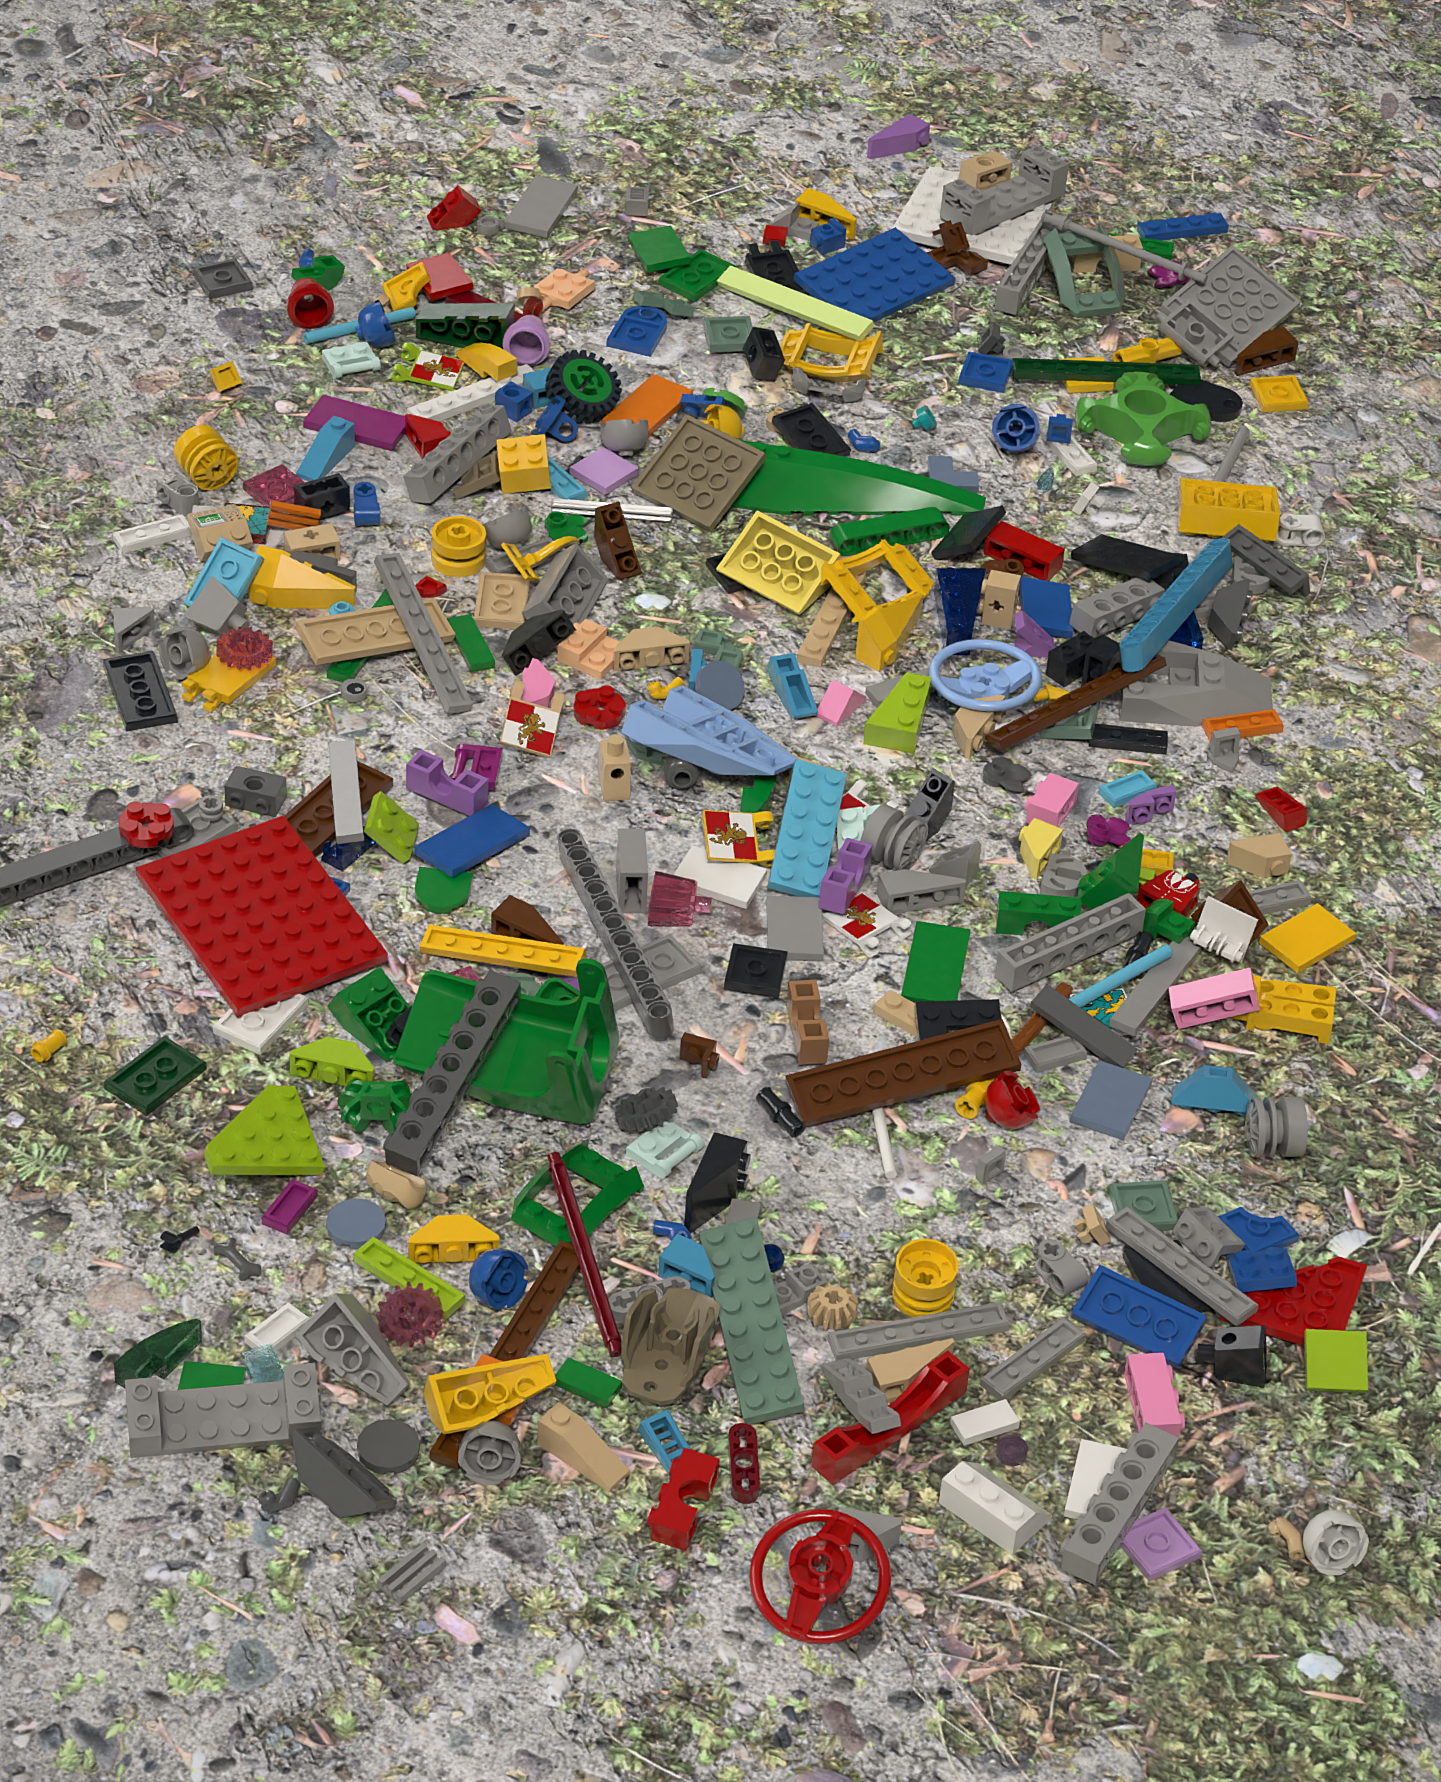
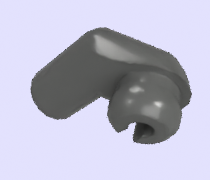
[258,1477,301,1513]

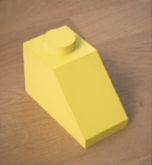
[1019,818,1063,880]

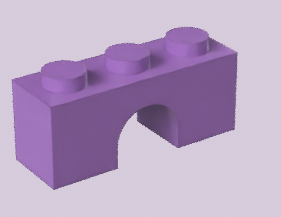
[406,750,489,816]
[818,838,873,914]

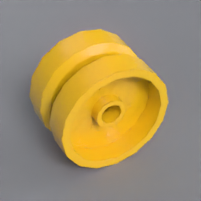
[431,516,486,577]

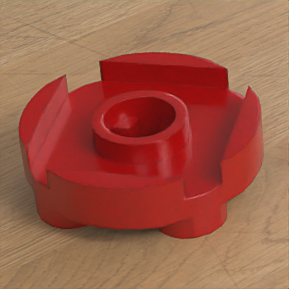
[573,685,626,730]
[118,801,174,848]

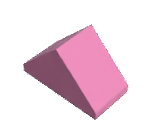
[816,679,866,727]

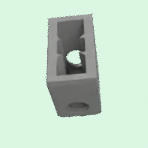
[184,576,250,638]

